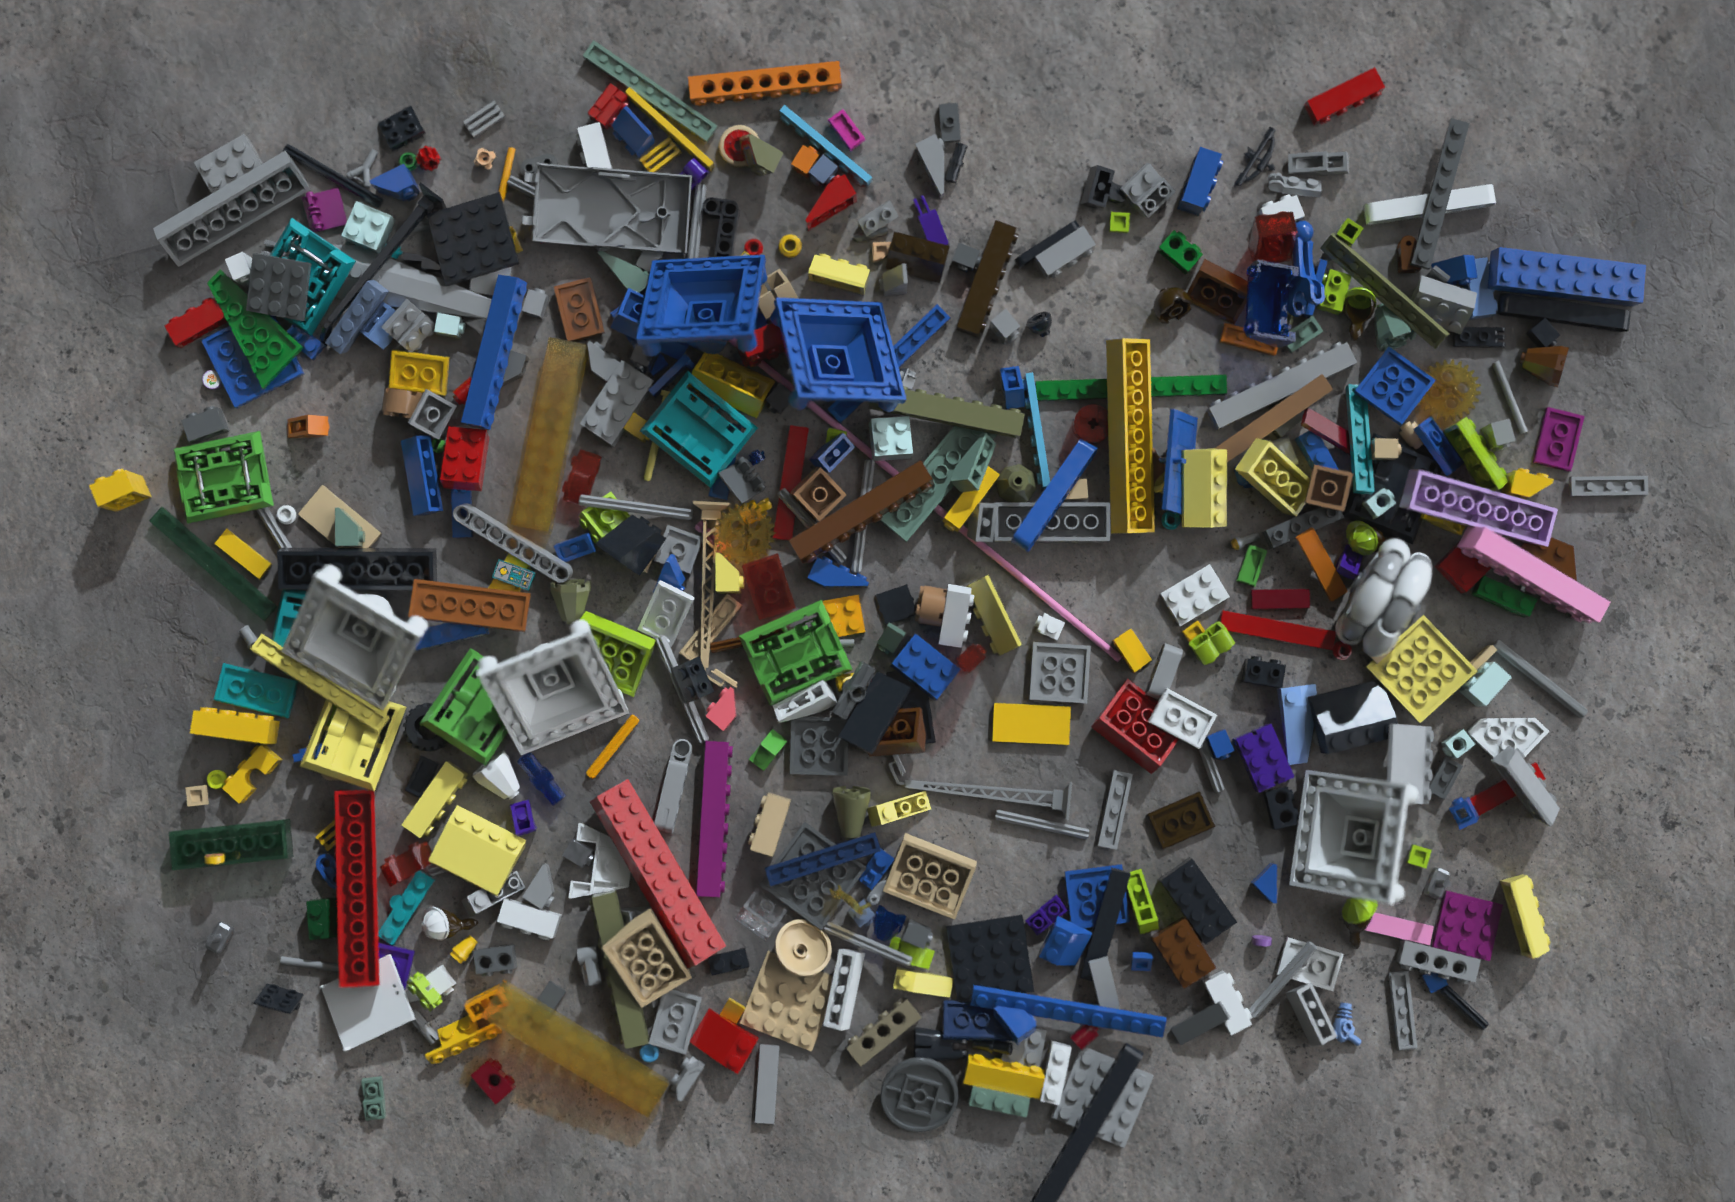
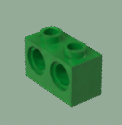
[1157,230,1203,275]

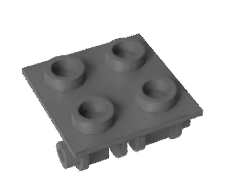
[718,457,766,504]

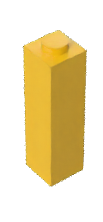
[943,466,1000,532]

